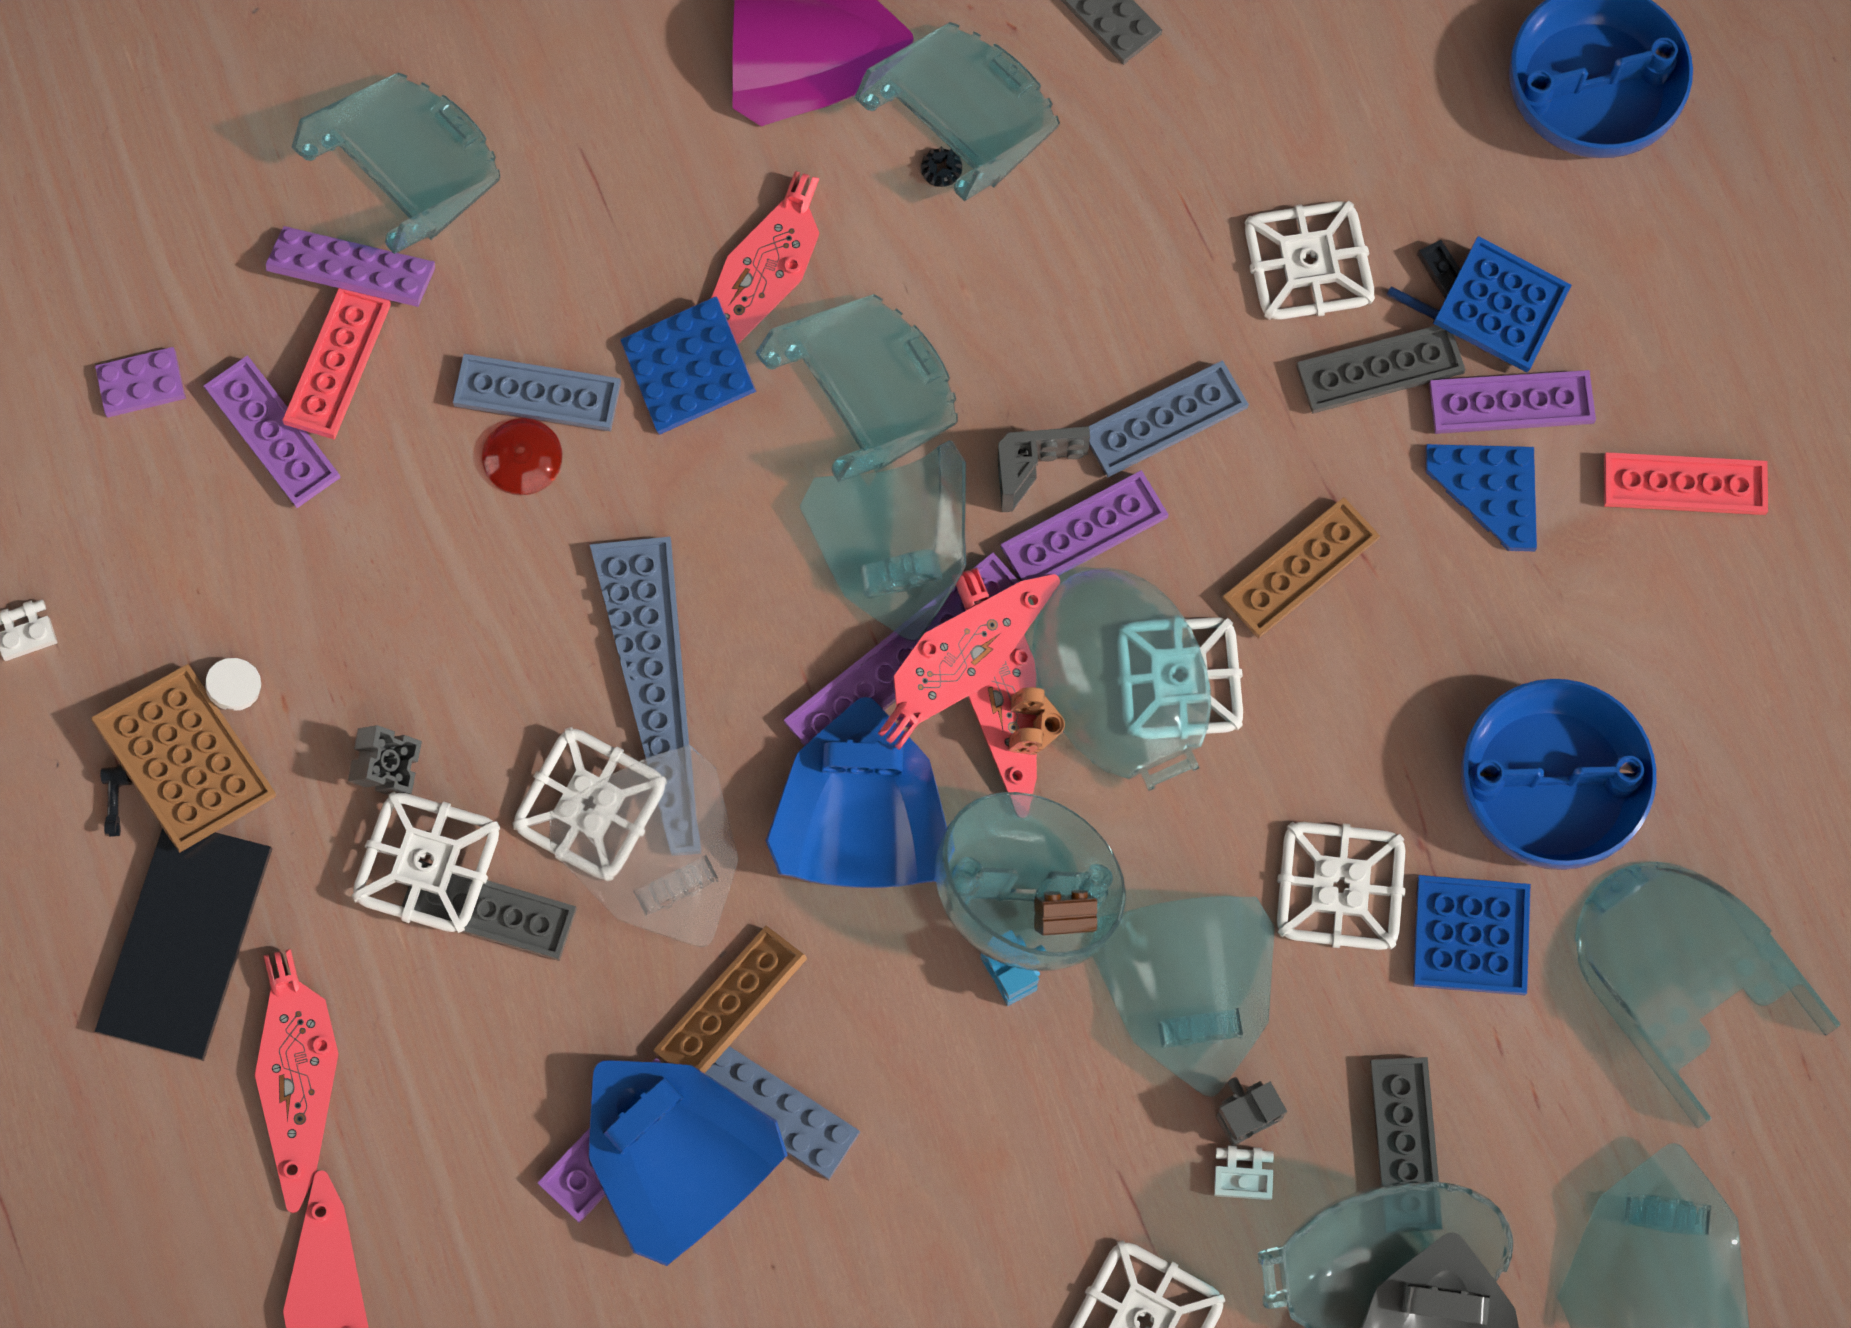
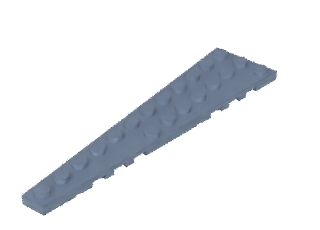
[590,536,699,856]

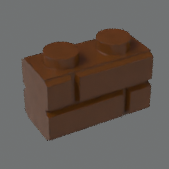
[1034,889,1098,936]

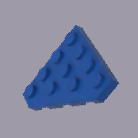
[1425,444,1537,552]

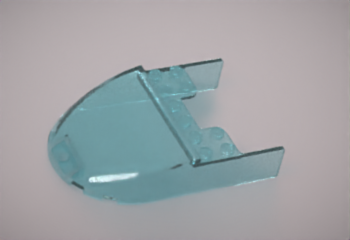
[1575,862,1841,1128]

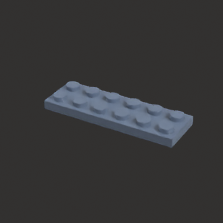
[453,354,621,431]
[1089,360,1249,478]
[705,1046,860,1180]

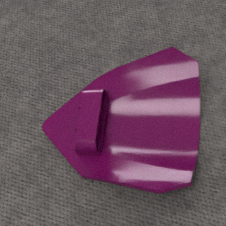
[733,0,914,126]

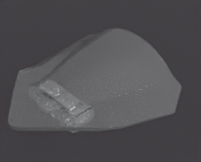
[550,745,739,947]

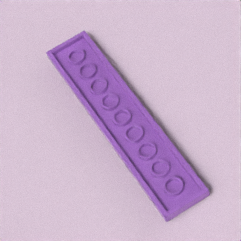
[784,553,1019,746]

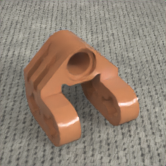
[1009,687,1065,755]

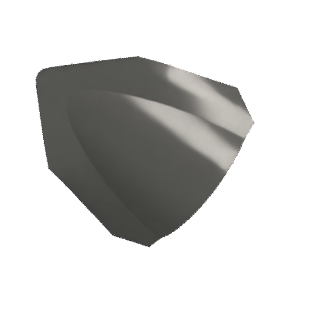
[1361,1232,1519,1328]

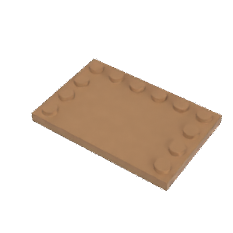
[91,664,276,853]

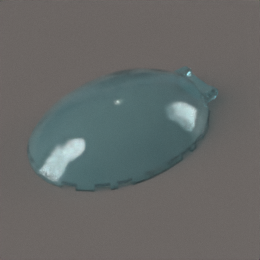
[1032,567,1211,791]
[1258,1181,1513,1328]

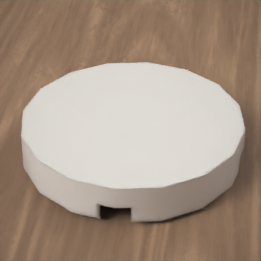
[206,658,261,711]

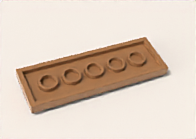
[1222,497,1380,639]
[653,925,807,1073]

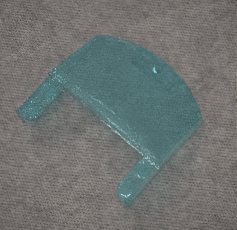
[854,22,1060,201]
[291,73,500,254]
[756,294,958,483]

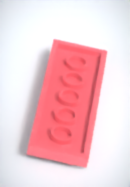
[283,288,391,440]
[1604,452,1768,515]

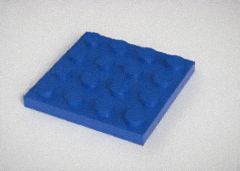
[1433,236,1572,373]
[620,296,757,435]
[1413,875,1531,996]

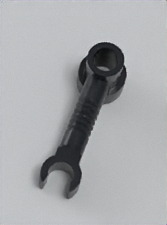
[100,764,133,837]

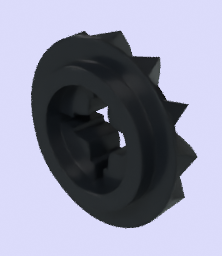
[921,146,962,187]

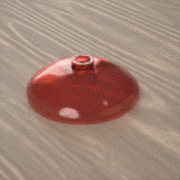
[482,418,563,495]

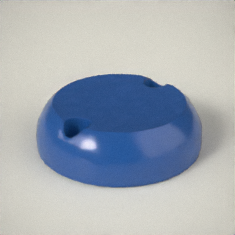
[1509,0,1693,158]
[1461,679,1657,870]

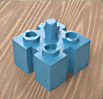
[980,931,1046,1006]

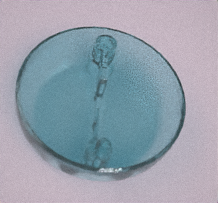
[935,792,1126,971]

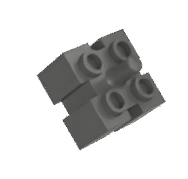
[348,725,422,795]
[1216,1077,1287,1146]

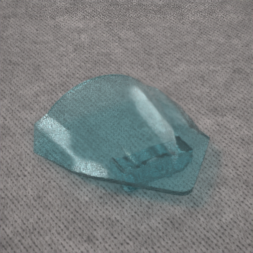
[799,441,966,641]
[1091,896,1275,1097]
[1558,1143,1749,1328]

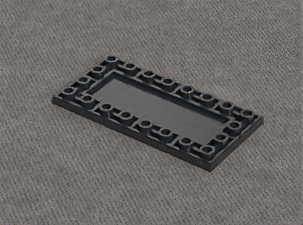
[94,828,272,1061]

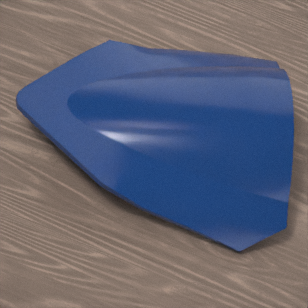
[765,697,953,888]
[589,1060,788,1266]

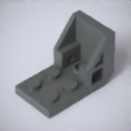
[997,426,1090,513]

